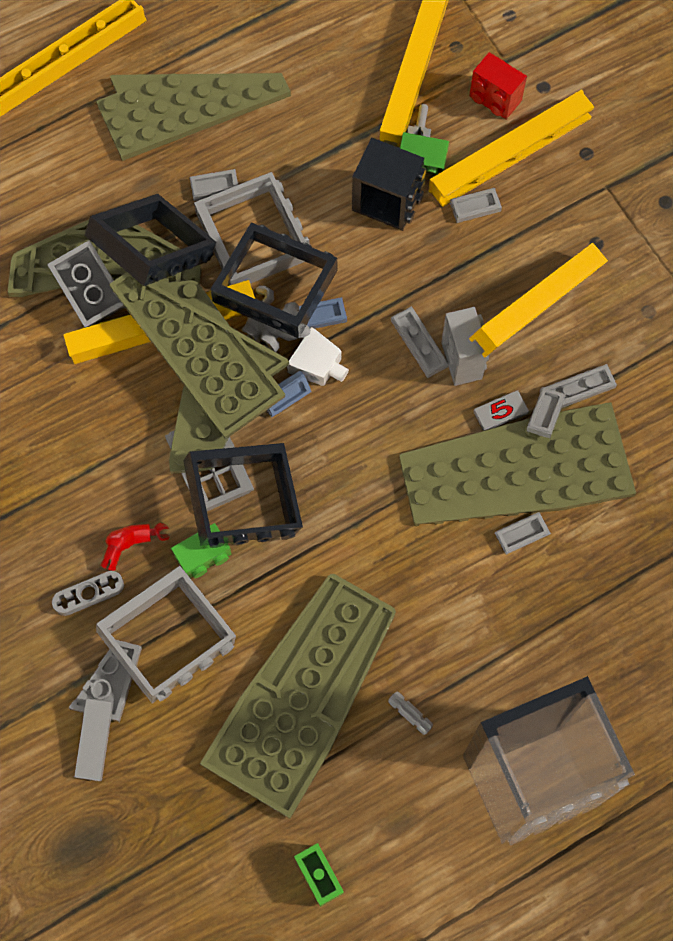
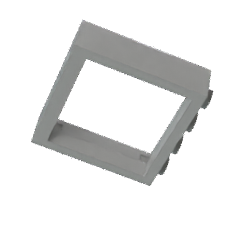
[194,172,310,286]
[96,566,236,703]

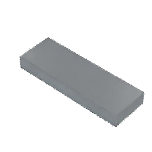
[391,306,449,378]
[539,364,617,408]
[75,698,114,781]

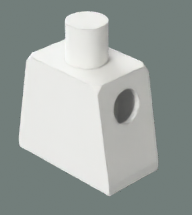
[287,327,349,386]

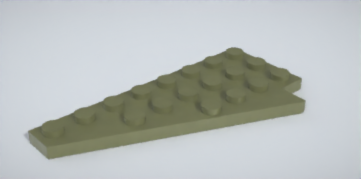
[96,73,291,161]
[109,272,289,440]

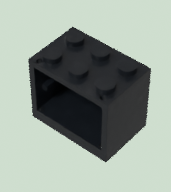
[352,137,427,231]

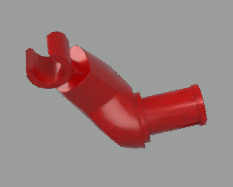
[100,523,170,571]

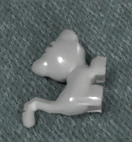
[242,286,311,352]

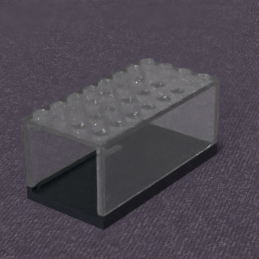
[463,676,635,846]

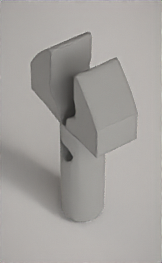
[407,104,431,137]

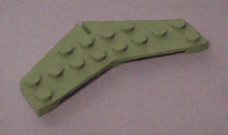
[8,220,201,297]
[154,280,230,474]

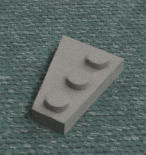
[69,640,142,722]

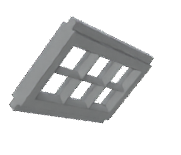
[165,430,254,511]

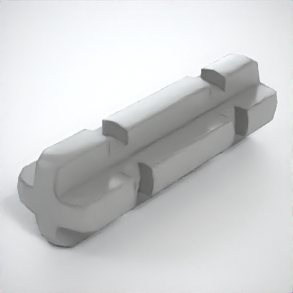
[388,692,433,735]

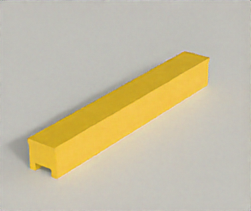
[0,0,147,117]
[380,0,449,147]
[428,90,594,207]
[469,243,608,358]
[63,280,255,364]

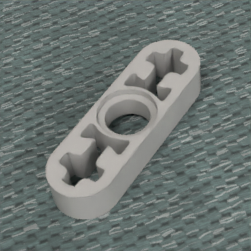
[52,571,124,616]

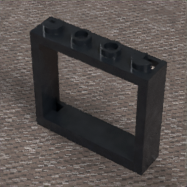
[85,194,216,286]
[210,222,338,339]
[183,443,303,548]

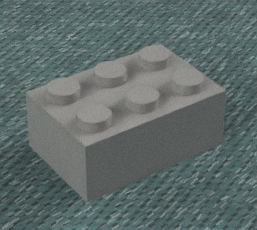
[47,240,125,328]
[441,307,489,386]

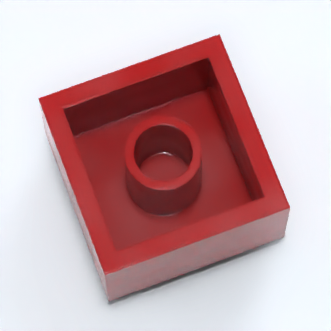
[469,52,527,120]

